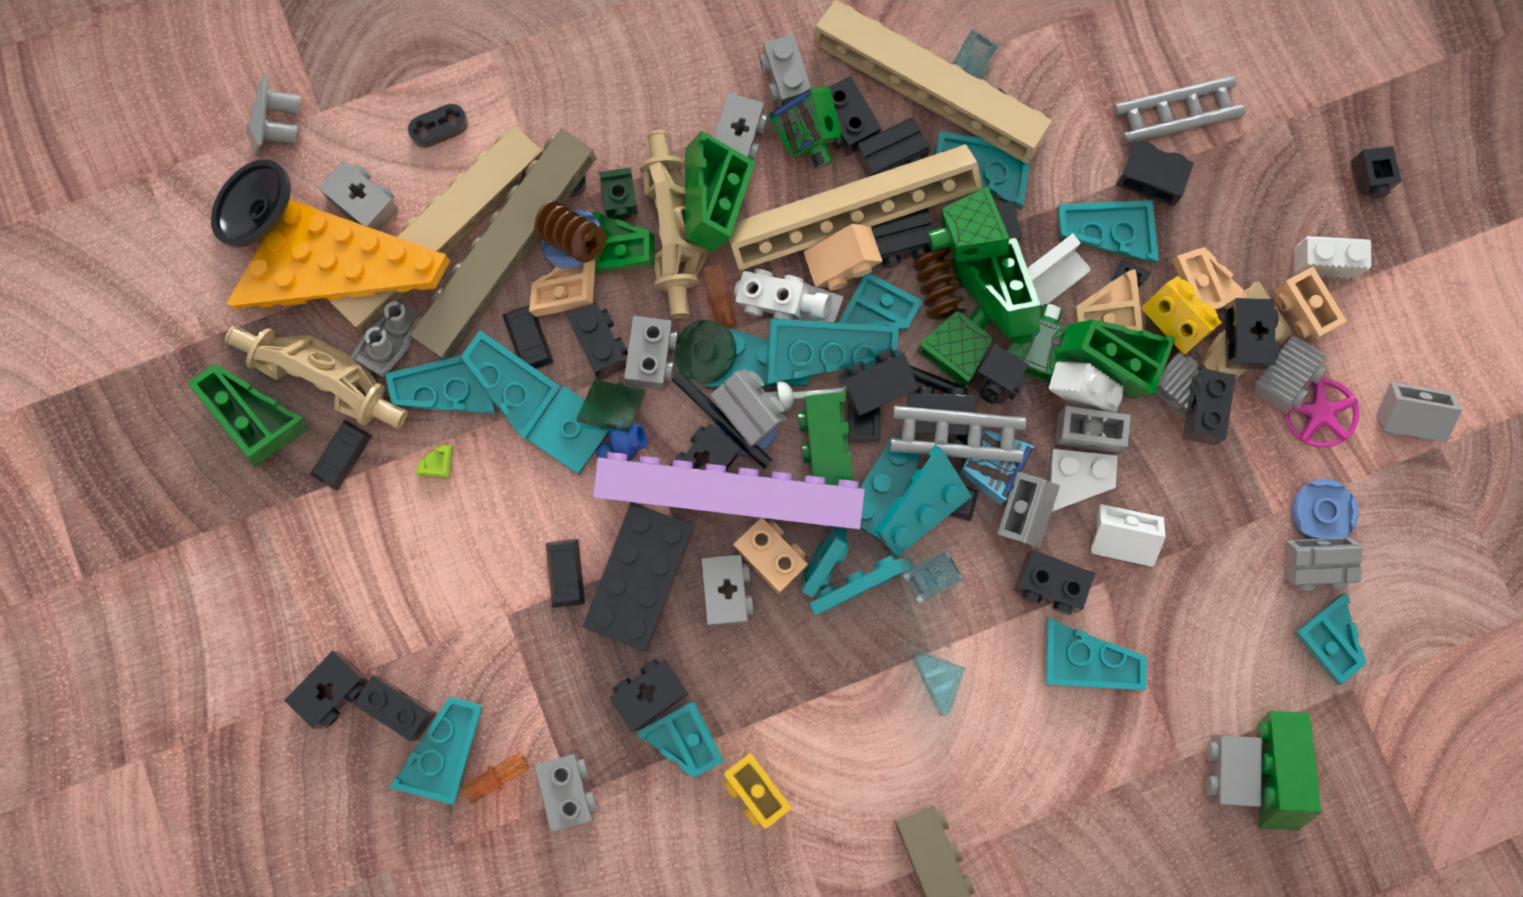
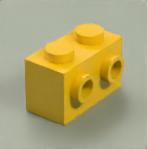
[1141,276,1222,355]
[723,752,792,829]

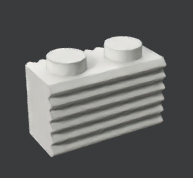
[1294,236,1371,280]
[1049,361,1124,413]

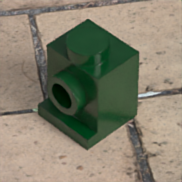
[599,167,638,220]

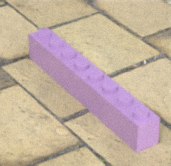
[593,452,865,529]

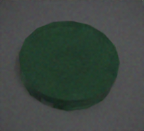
[674,319,737,384]

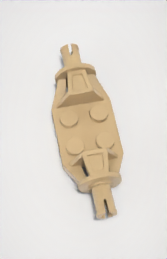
[640,130,708,319]
[225,325,408,430]

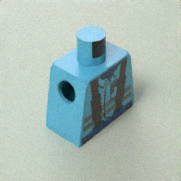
[953,429,1034,505]

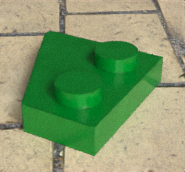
[592,212,655,274]

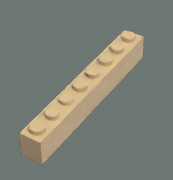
[813,0,1052,164]
[329,125,543,335]
[728,144,983,271]

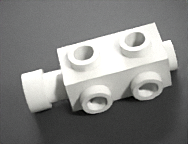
[734,269,832,320]

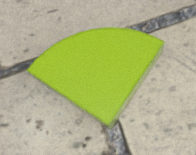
[415,445,454,479]

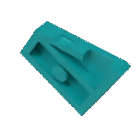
[838,273,923,331]
[801,526,849,598]
[636,701,725,778]

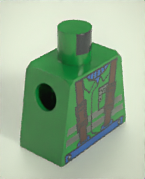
[768,87,841,169]

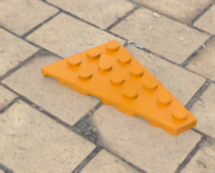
[226,200,450,311]

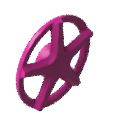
[1284,378,1360,447]

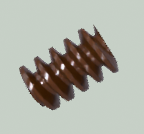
[534,200,607,263]
[913,248,967,320]

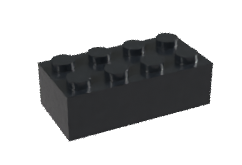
[583,502,694,652]

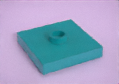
[526,385,615,475]

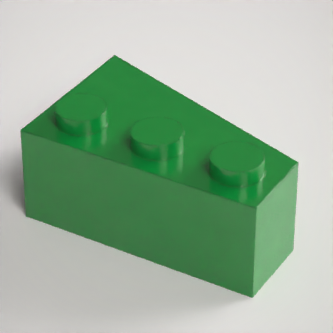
[685,131,756,253]
[953,238,1041,338]
[1058,319,1176,398]
[187,363,308,468]
[797,391,854,486]
[1256,711,1321,831]

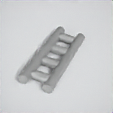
[1114,75,1245,145]
[890,406,1027,463]

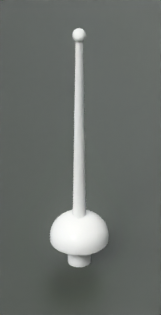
[765,381,844,413]

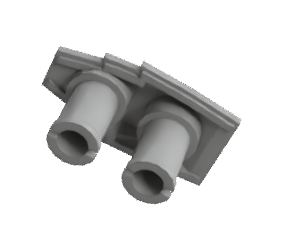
[246,75,300,157]
[351,301,420,378]

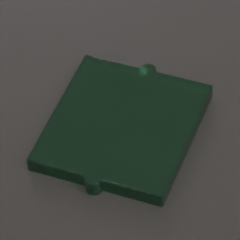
[577,380,645,432]

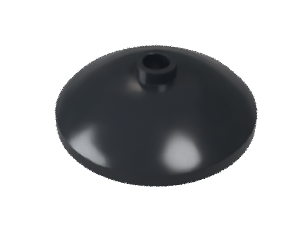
[211,159,291,248]

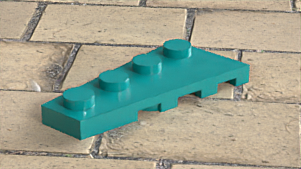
[766,319,899,384]

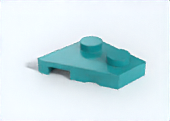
[1294,593,1366,685]

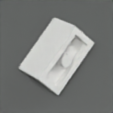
[1027,234,1091,308]
[1091,504,1166,567]

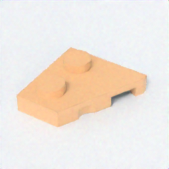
[1172,247,1249,311]
[529,258,596,317]
[1073,270,1143,331]

